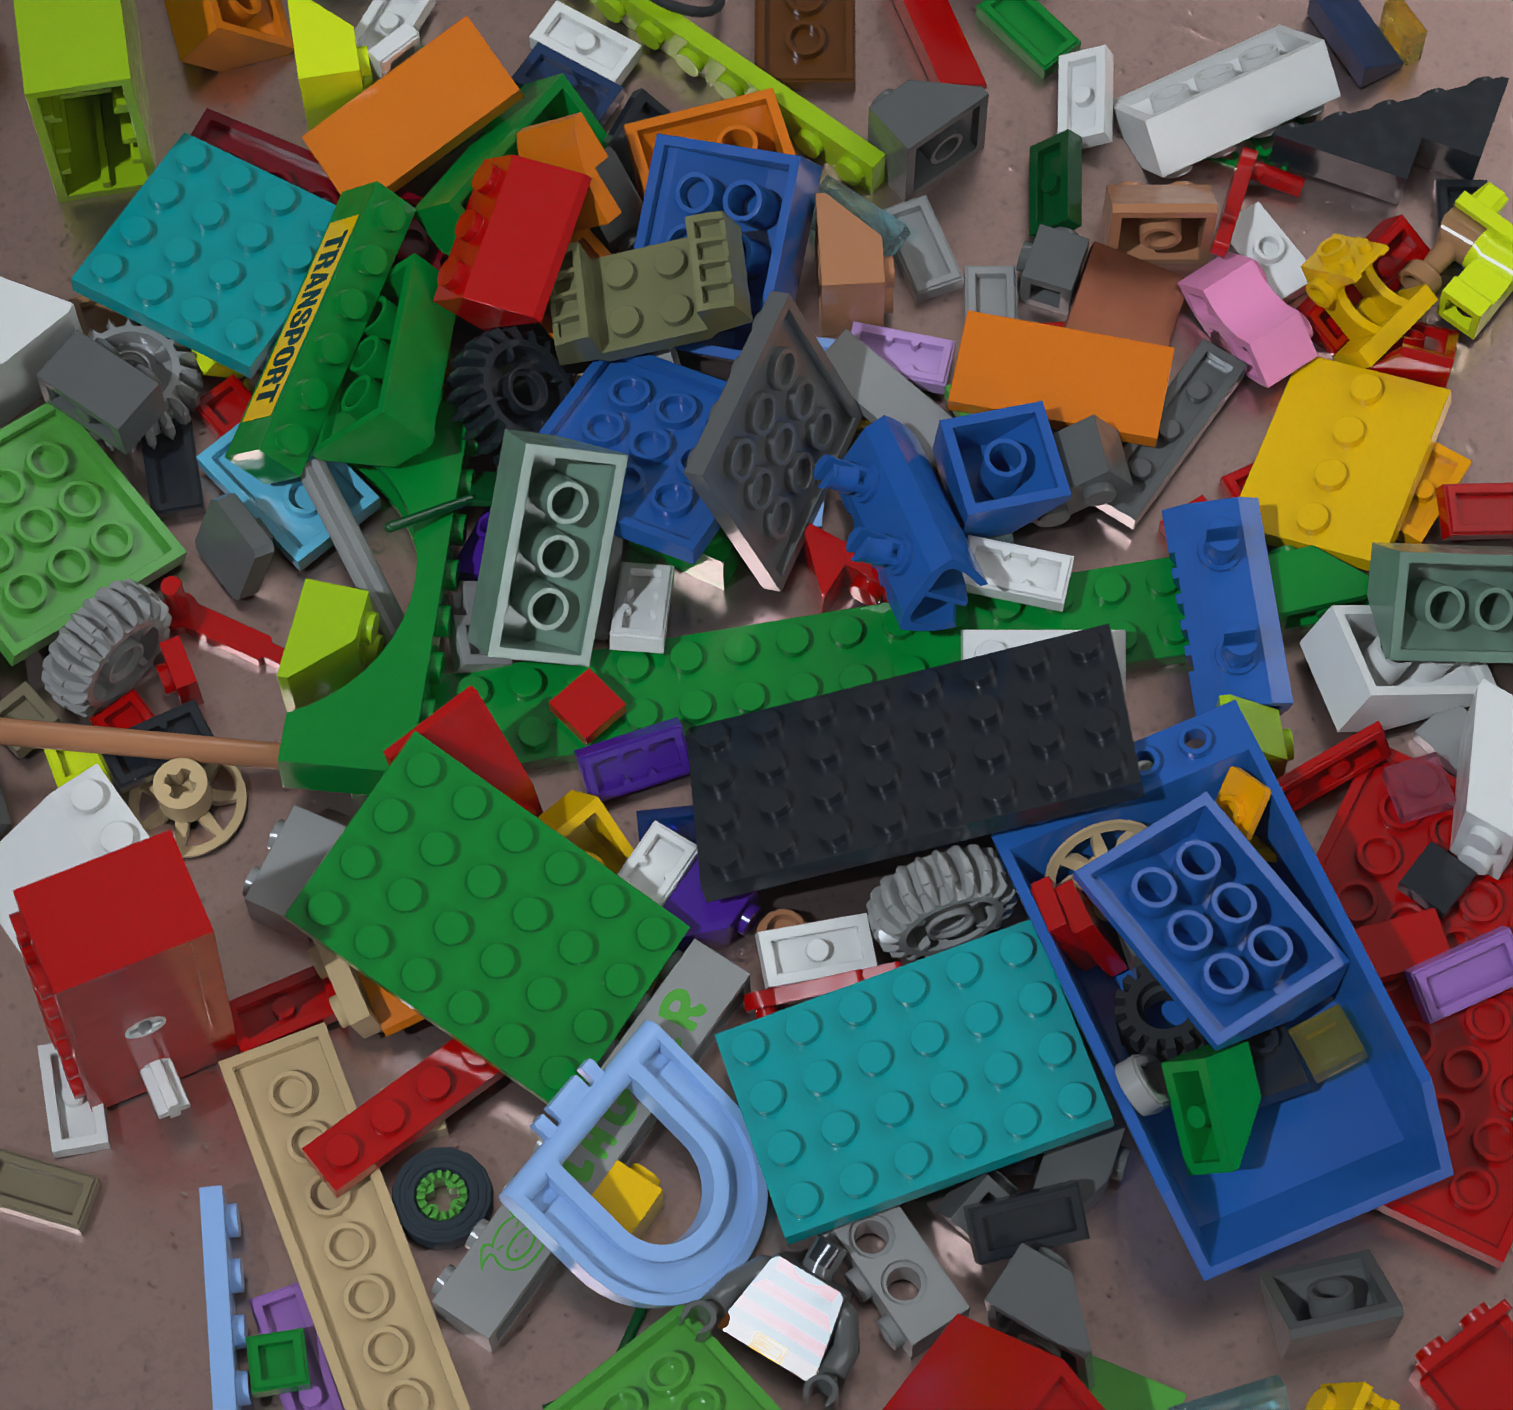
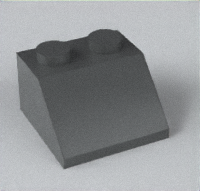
[867,80,989,202]
[985,1243,1095,1392]

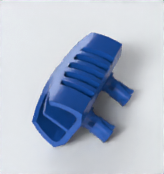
[813,415,988,631]
[1162,497,1293,716]

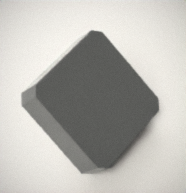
[195,493,275,600]

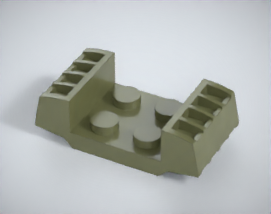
[550,211,753,365]

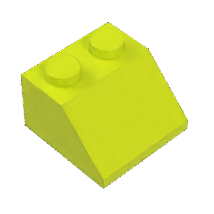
[287,0,374,131]

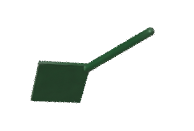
[384,471,497,533]

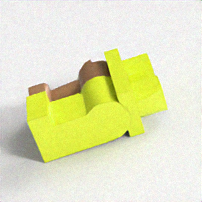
[1398,182,1513,340]

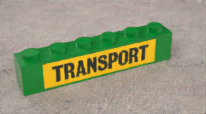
[225,181,416,485]

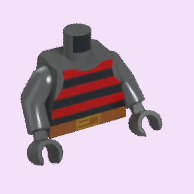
[678,1234,860,1410]

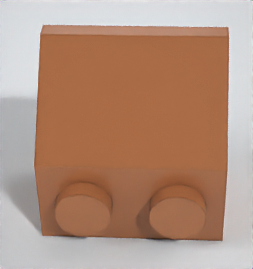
[1103,181,1218,265]
[815,193,895,336]

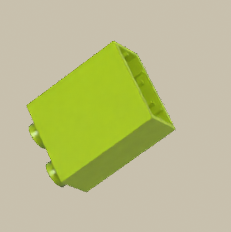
[13,0,157,203]

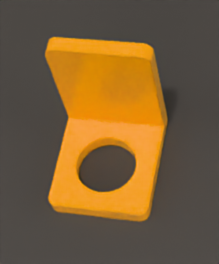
[1215,766,1277,862]

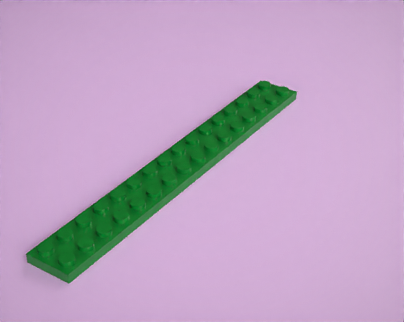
[351,557,1189,799]

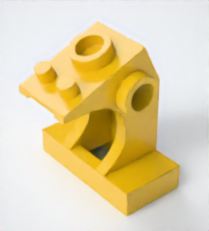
[1300,233,1439,368]

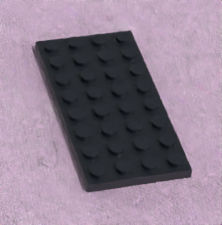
[686,624,1145,903]

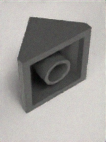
[1259,1250,1404,1361]

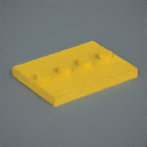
[1240,357,1452,571]

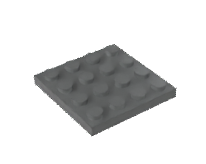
[684,291,863,592]

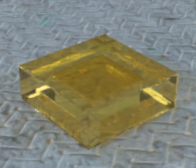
[1379,0,1428,66]
[1288,1003,1368,1083]

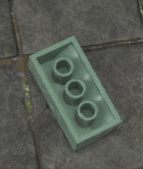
[467,429,628,667]
[1367,542,1513,663]

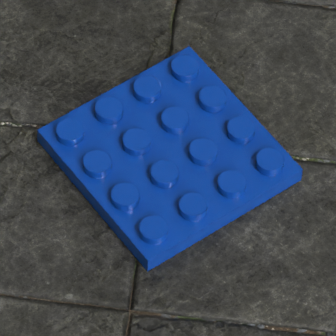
[539,353,727,565]

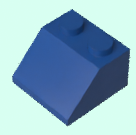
[932,401,1072,539]

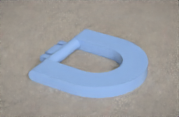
[499,1020,768,1309]

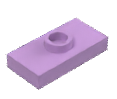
[851,322,956,395]

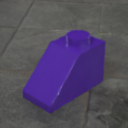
[663,858,762,957]

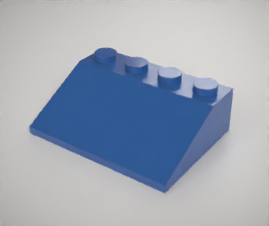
[634,133,822,363]
[1073,791,1350,1051]

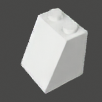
[0,277,83,429]
[1450,678,1513,880]

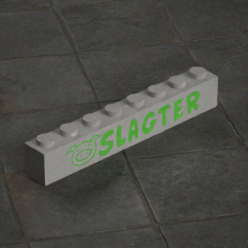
[432,939,751,1354]

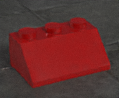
[433,154,592,329]

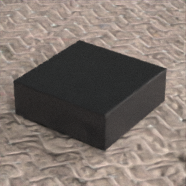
[1397,841,1477,921]

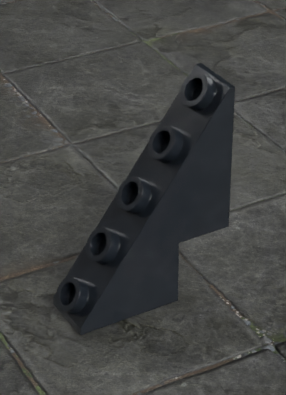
[1269,76,1509,205]

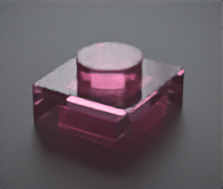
[1382,752,1456,824]

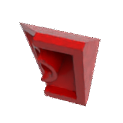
[1365,321,1459,388]

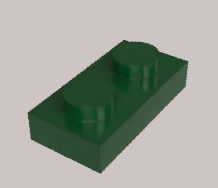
[1029,129,1082,239]

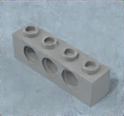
[815,1205,970,1360]

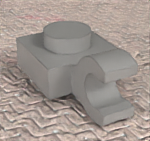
[448,581,512,673]

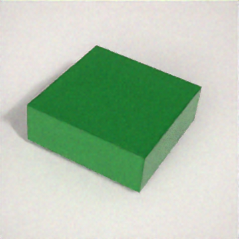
[245,1328,312,1398]

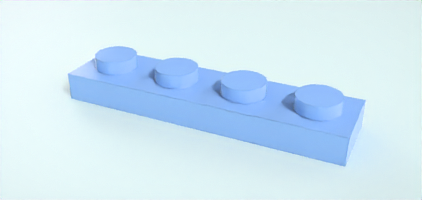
[199,1185,252,1410]

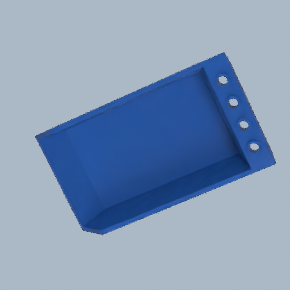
[990,700,1454,1281]

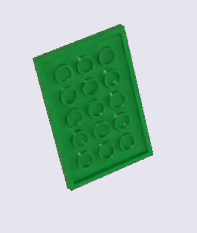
[282,731,690,1104]

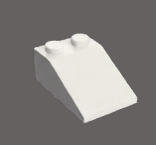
[1299,605,1497,732]
[0,764,150,957]

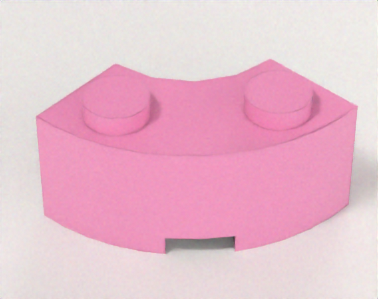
[1178,251,1318,388]

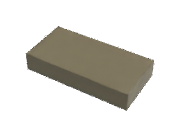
[0,1148,102,1235]

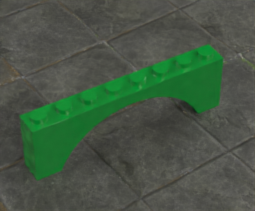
[277,401,480,795]

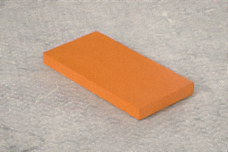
[302,15,525,195]
[947,310,1175,448]

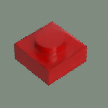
[155,636,204,705]

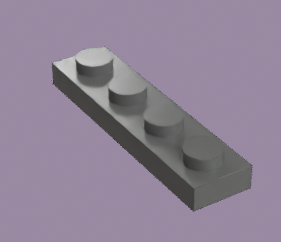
[1095,338,1248,529]

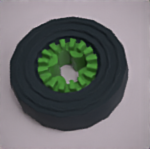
[392,1147,494,1250]

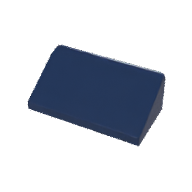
[1307,0,1404,88]

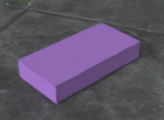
[1404,926,1513,1024]

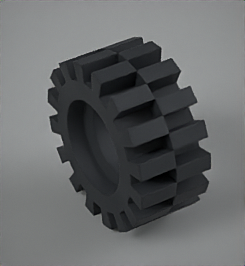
[1114,964,1210,1063]

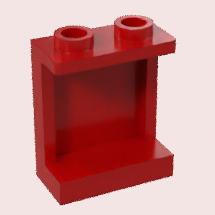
[1408,1299,1513,1410]

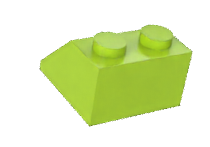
[277,578,384,712]

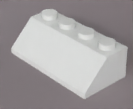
[1113,25,1341,179]

